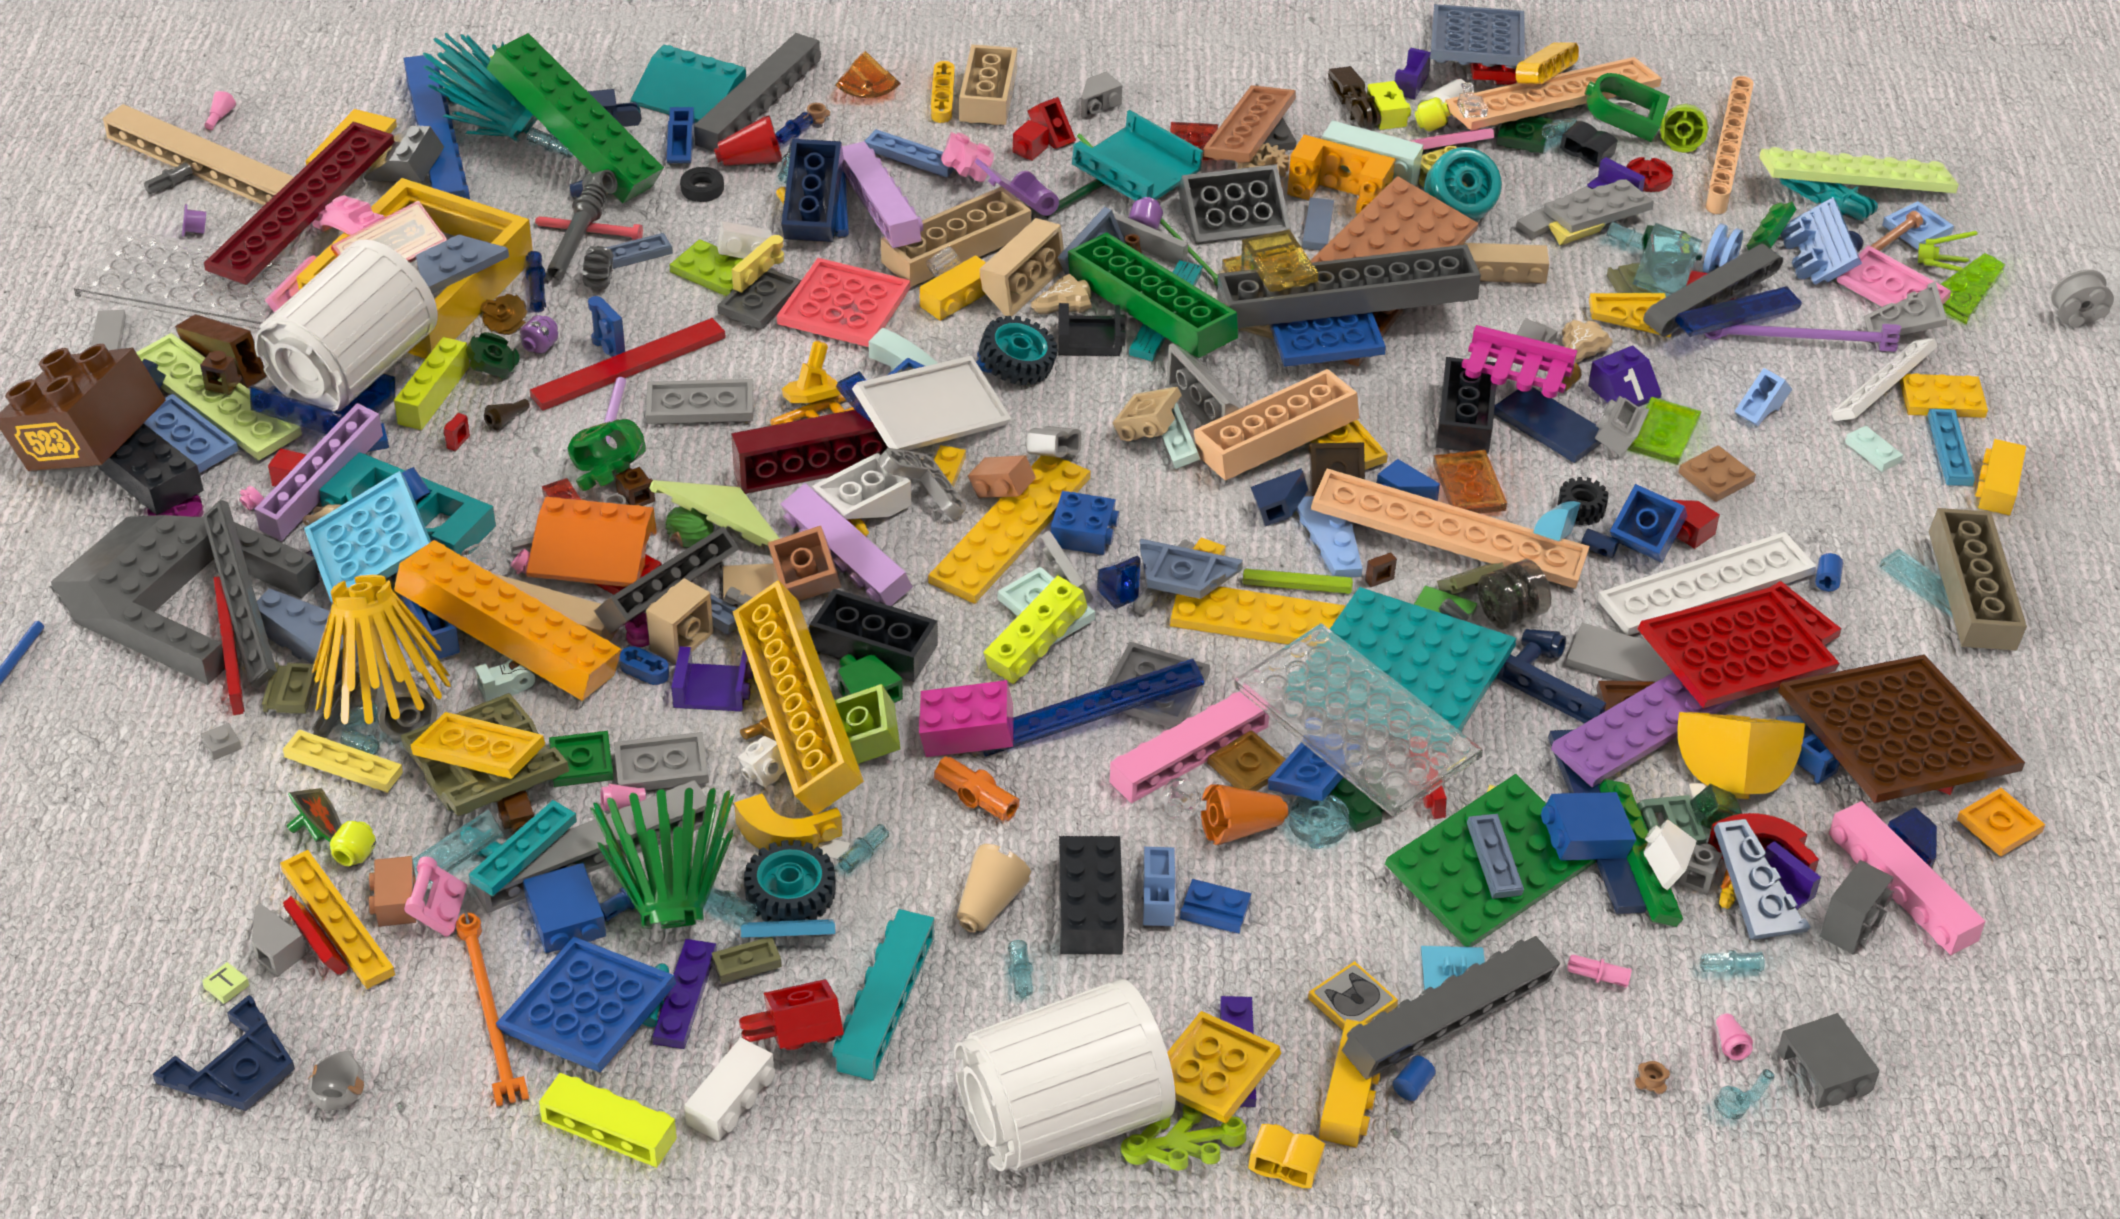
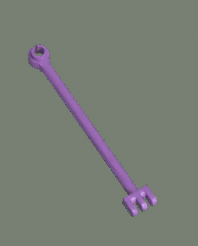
[1703,317,1901,352]

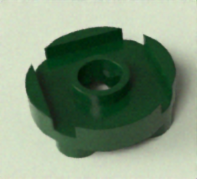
[466,332,520,379]

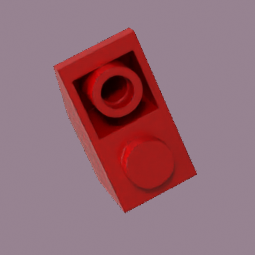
[1670,499,1720,549]

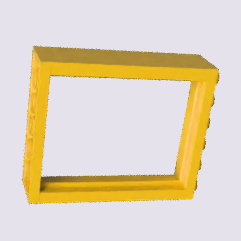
[296,178,534,359]

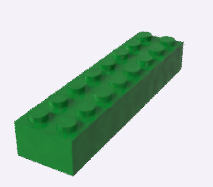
[486,33,664,204]
[1068,232,1238,358]

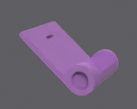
[975,158,1059,216]

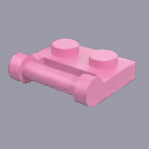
[404,857,467,937]

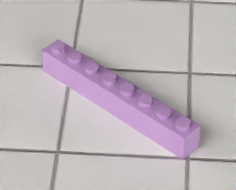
[842,141,923,248]

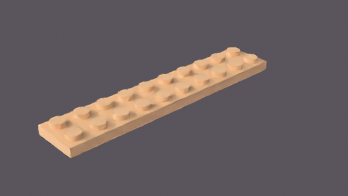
[1445,57,1662,130]
[1311,469,1590,589]

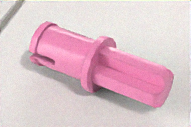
[1567,954,1632,988]

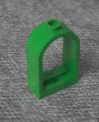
[1584,73,1670,142]

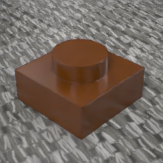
[1365,552,1397,587]

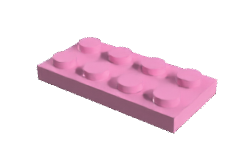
[1837,245,1951,307]

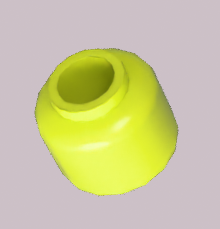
[1415,97,1452,132]
[330,821,376,866]

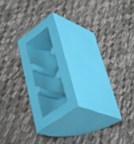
[1533,501,1581,541]

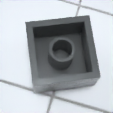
[1820,860,1894,955]

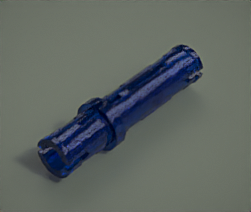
[525,251,547,312]

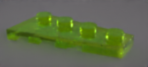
[1940,253,2005,324]

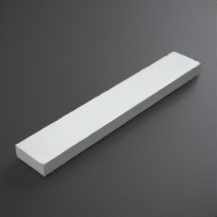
[1832,338,1938,421]

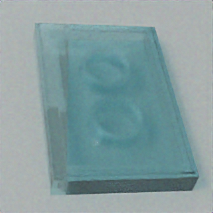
[1632,223,1702,297]

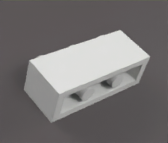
[684,1037,775,1142]

